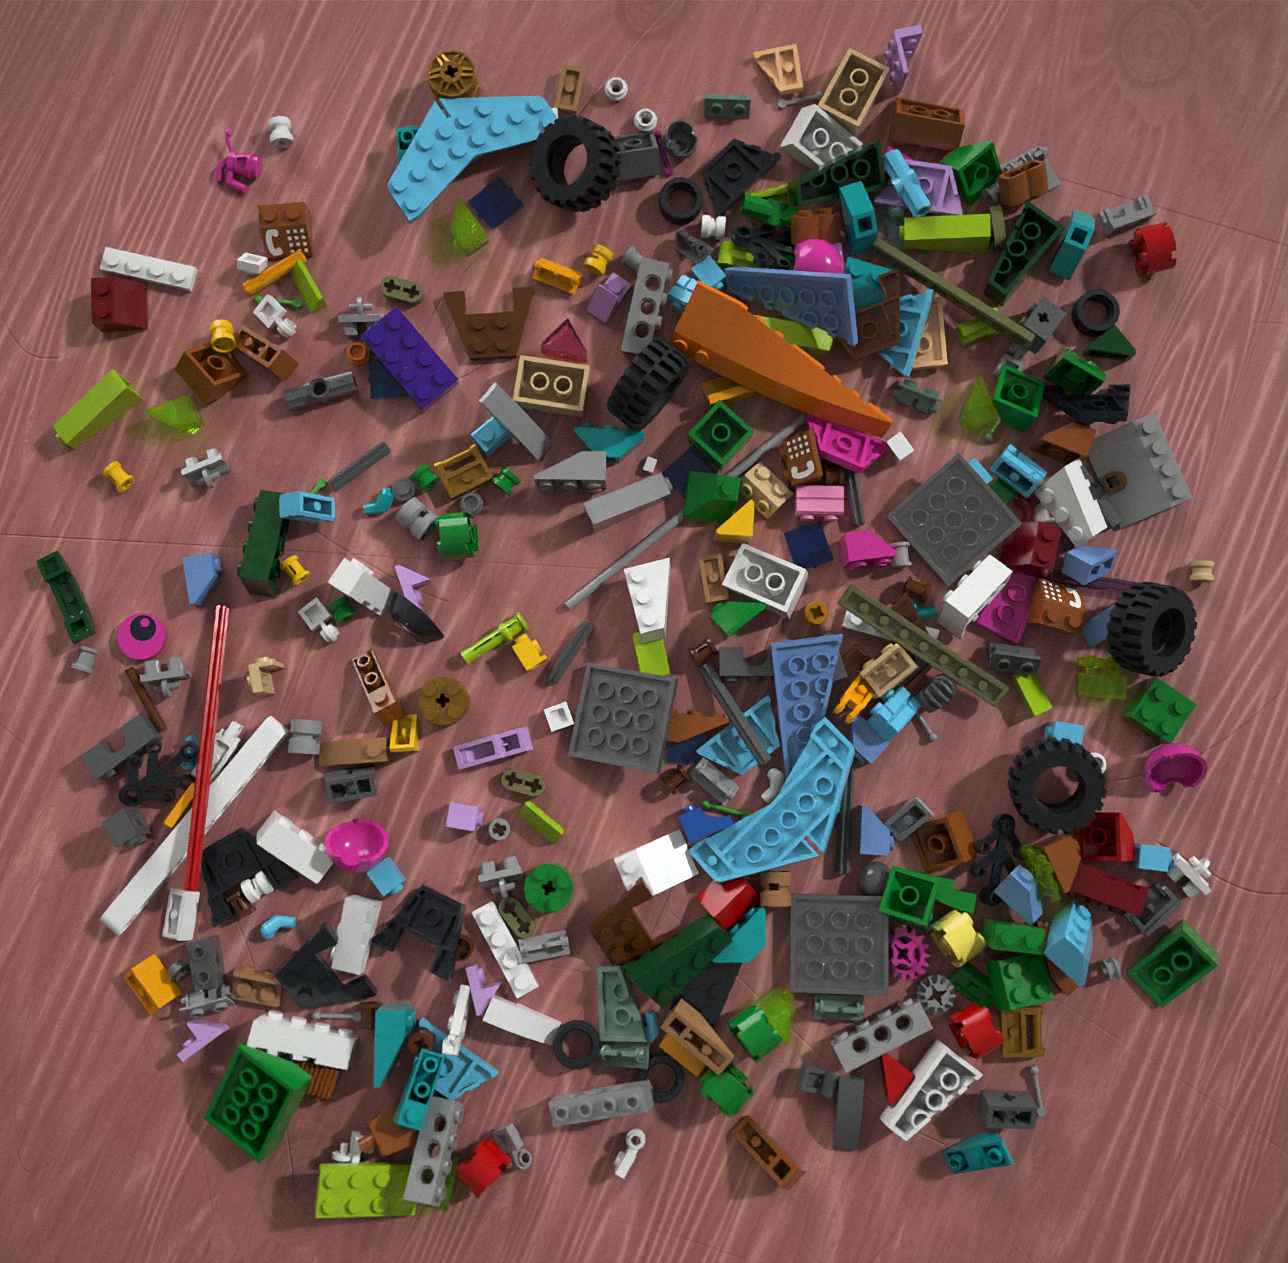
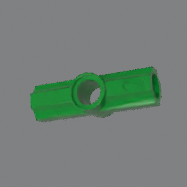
[739,194,800,229]

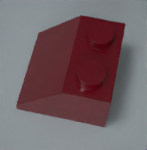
[91,277,148,332]
[999,521,1061,579]

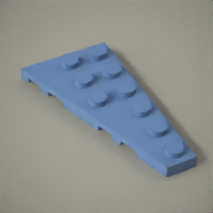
[724,266,858,346]
[770,634,843,781]

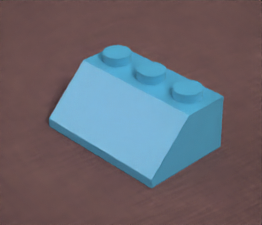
[1044,900,1093,987]

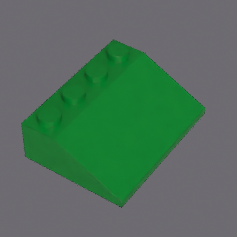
[204,1044,313,1163]

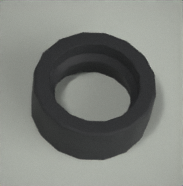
[659,177,703,225]
[1071,289,1120,337]
[553,1020,600,1070]
[638,1053,684,1103]

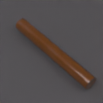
[125,667,167,733]

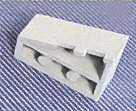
[1034,458,1107,548]
[938,554,1013,639]
[328,558,395,617]
[624,558,671,644]
[256,810,333,884]
[330,894,382,975]

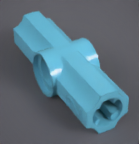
[883,149,932,219]

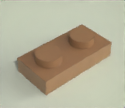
[554,64,586,115]
[698,553,729,604]

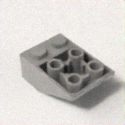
[534,451,607,493]

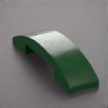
[36,551,96,644]

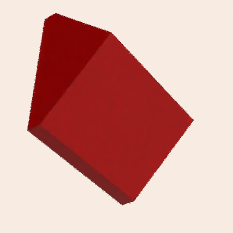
[696,877,760,931]

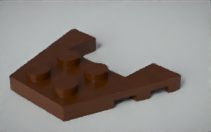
[837,268,900,361]
[443,286,534,361]
[841,592,933,691]
[589,877,679,965]

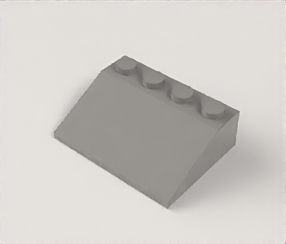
[1087,413,1193,529]

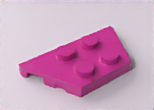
[805,413,890,474]

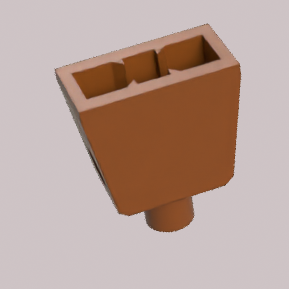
[357,1097,419,1156]

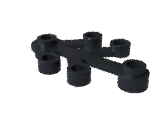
[730,224,795,270]
[119,739,199,807]
[970,813,1029,906]

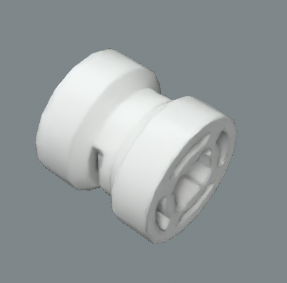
[267,116,294,148]
[701,215,726,240]
[241,870,275,904]

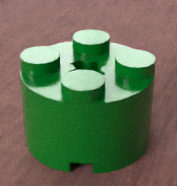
[435,510,479,561]
[524,862,574,913]
[726,1005,783,1063]
[700,1062,756,1118]

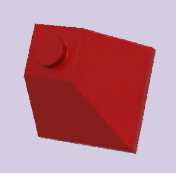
[1075,812,1135,862]

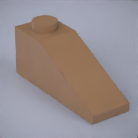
[319,737,392,766]
[660,998,734,1075]

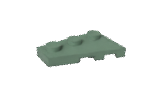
[597,966,648,1042]

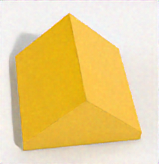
[713,499,754,544]

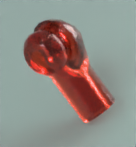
[1013,493,1035,522]

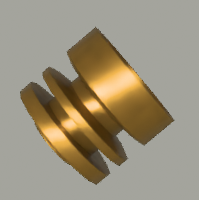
[427,50,480,109]

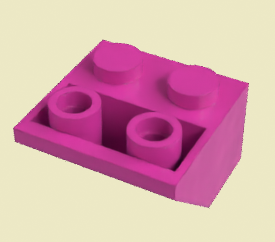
[838,530,897,571]

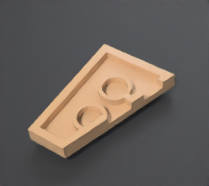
[911,296,948,371]

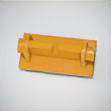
[532,257,583,295]

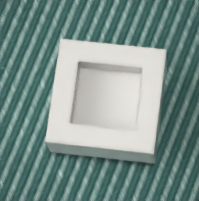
[237,253,268,275]
[544,702,574,732]

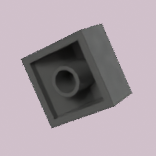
[614,131,661,182]

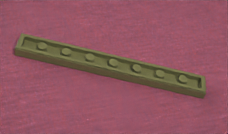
[873,237,1035,350]
[837,583,1009,707]

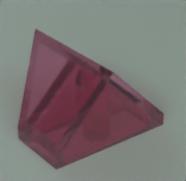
[540,318,588,363]

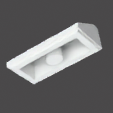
[162,888,200,941]

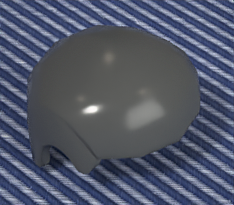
[663,120,698,160]
[857,861,891,896]

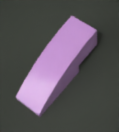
[453,727,533,770]

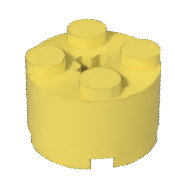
[929,910,987,968]

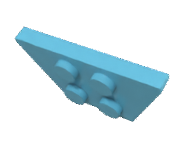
[877,289,935,378]
[696,695,780,775]
[412,1017,499,1100]

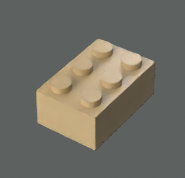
[818,48,890,137]
[513,355,591,418]

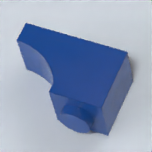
[678,804,734,843]

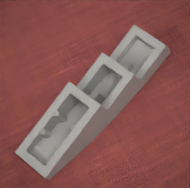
[479,382,553,460]

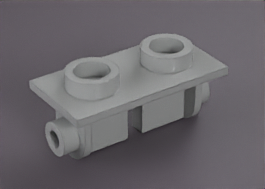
[689,757,740,806]
[518,930,570,963]
[180,984,236,1018]

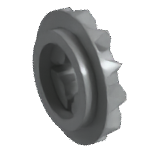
[916,974,956,1014]

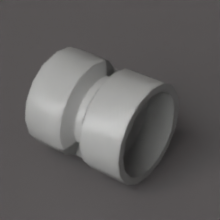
[395,497,437,542]
[288,719,323,755]

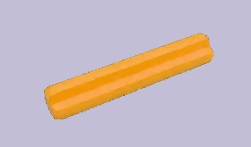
[243,250,307,295]

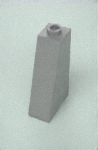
[583,473,673,533]

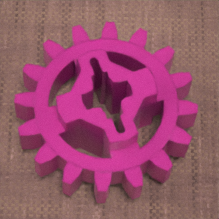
[888,926,933,980]

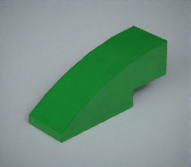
[913,871,977,914]

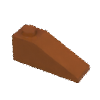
[233,325,299,382]
[731,1115,806,1191]

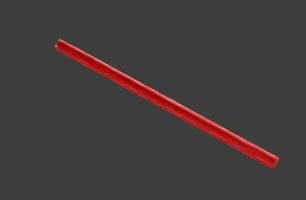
[183,605,229,891]

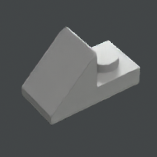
[884,796,934,842]

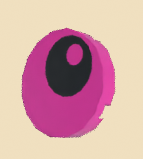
[118,613,167,660]

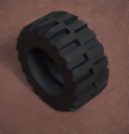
[530,115,622,212]
[606,338,690,431]
[1106,581,1197,677]
[1007,737,1107,834]

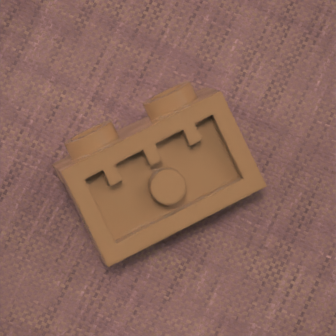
[230,965,284,1007]

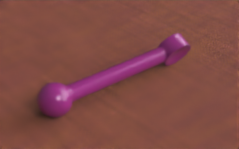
[654,131,674,177]

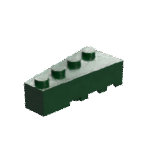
[787,140,886,207]
[984,201,1065,307]
[237,490,290,598]
[623,913,733,1008]

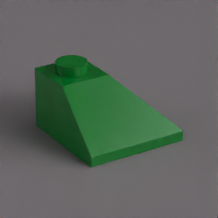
[941,140,1002,206]
[992,364,1045,433]
[682,471,741,523]
[709,601,767,641]
[878,865,940,932]

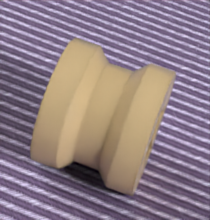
[1189,561,1214,583]

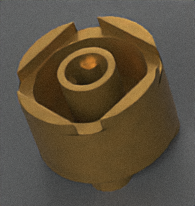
[419,677,470,726]

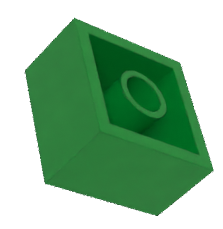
[687,400,754,471]
[1121,677,1197,744]
[985,953,1054,1011]

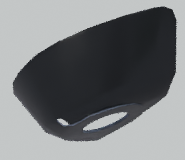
[390,592,444,644]

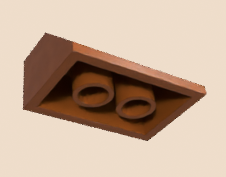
[890,97,965,153]

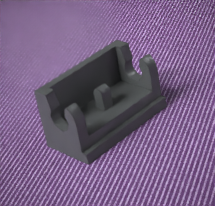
[1122,882,1183,936]

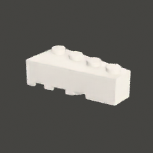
[247,1010,359,1070]
[879,1039,983,1141]

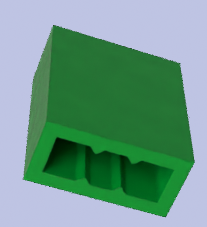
[980,918,1045,955]

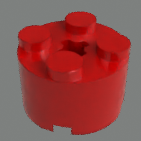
[1129,222,1177,275]
[947,1003,1004,1062]
[455,1138,512,1198]

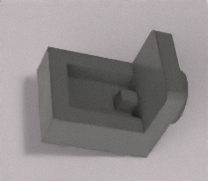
[796,1063,838,1099]

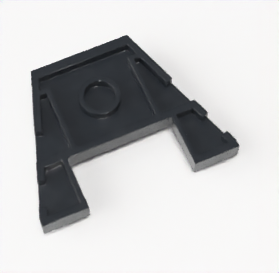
[1042,384,1130,424]
[201,827,298,927]
[372,885,466,982]
[274,922,377,1010]

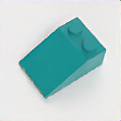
[844,257,892,311]
[374,1004,417,1088]

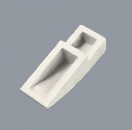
[483,995,561,1046]

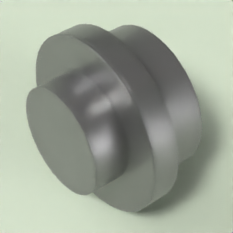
[392,478,416,501]
[460,492,483,516]
[167,960,190,983]

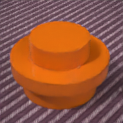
[346,342,370,365]

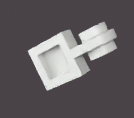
[253,295,297,338]
[298,597,340,643]
[613,1128,645,1179]

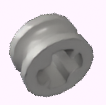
[489,818,510,840]
[1100,957,1121,981]

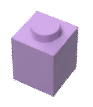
[446,802,484,831]

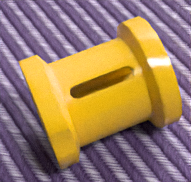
[102,461,135,493]
[279,555,311,586]

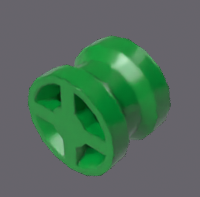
[410,464,440,493]
[491,467,521,496]
[327,596,357,624]

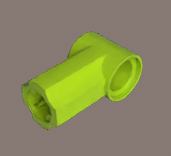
[717,241,765,270]
[956,307,1000,346]

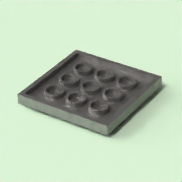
[886,453,1022,586]
[568,662,679,774]
[790,893,888,996]

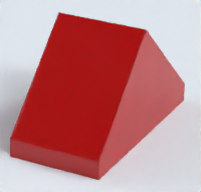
[879,1052,915,1105]

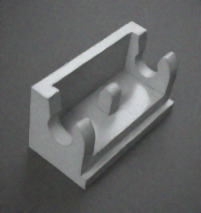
[1097,195,1157,237]

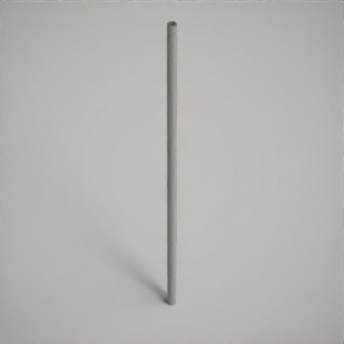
[565,412,807,610]

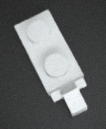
[191,721,244,785]
[442,985,472,1056]

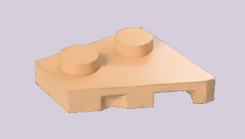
[753,44,803,95]

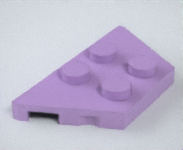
[874,160,963,216]

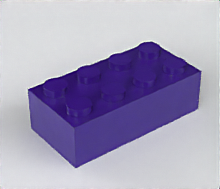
[360,306,459,413]

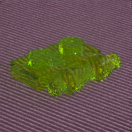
[1076,655,1127,700]
[1020,844,1061,902]

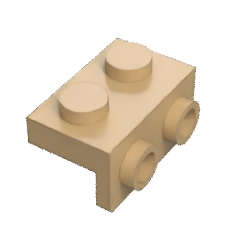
[739,461,794,519]
[859,643,919,697]
[247,657,284,696]

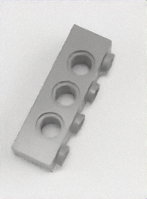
[621,257,673,355]
[830,997,933,1073]
[548,1080,654,1127]
[403,1096,464,1207]

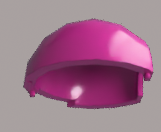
[793,239,844,274]
[1143,743,1208,793]
[325,818,389,873]

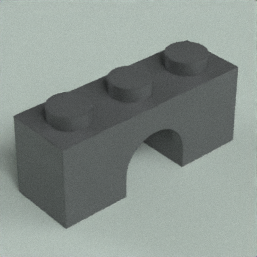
[718,647,774,682]
[80,714,164,781]

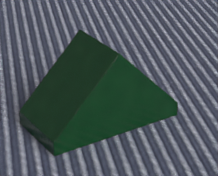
[1082,325,1136,361]

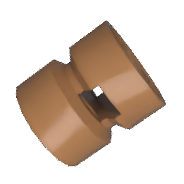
[760,870,791,907]

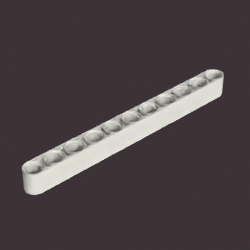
[99,716,290,936]

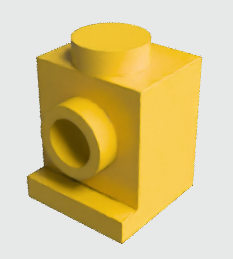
[512,634,548,672]

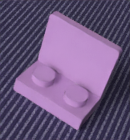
[884,24,923,94]

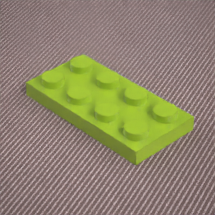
[314,1162,416,1218]

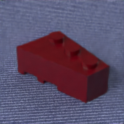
[1063,863,1150,916]

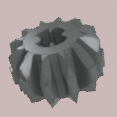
[916,673,957,713]

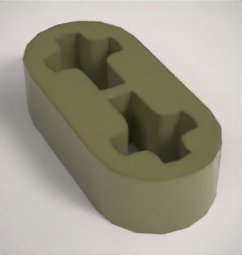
[986,205,1006,249]
[380,276,425,306]
[501,769,546,796]
[499,896,536,938]

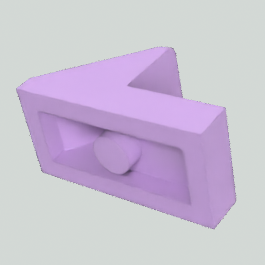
[587,272,632,324]
[395,565,432,610]
[466,962,502,1016]
[177,1019,229,1062]

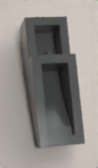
[832,1075,864,1150]

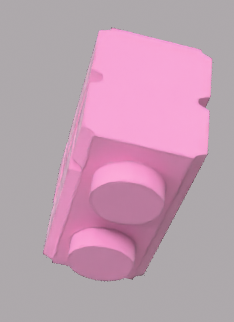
[794,485,844,521]

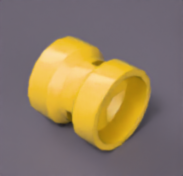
[583,244,614,277]
[209,320,236,353]

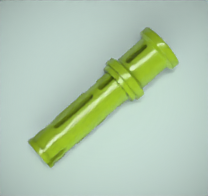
[460,611,530,665]

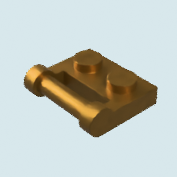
[433,442,493,500]
[999,1005,1045,1058]

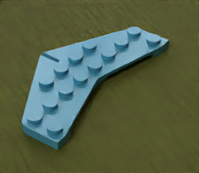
[388,96,557,224]
[688,717,855,882]

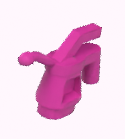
[215,130,262,194]

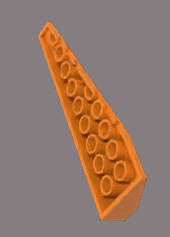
[669,280,893,438]

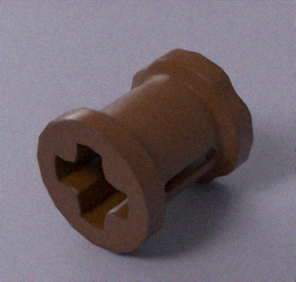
[1102,471,1127,492]
[901,576,931,604]
[687,637,719,667]
[661,764,692,795]
[226,890,257,921]
[359,1001,382,1030]

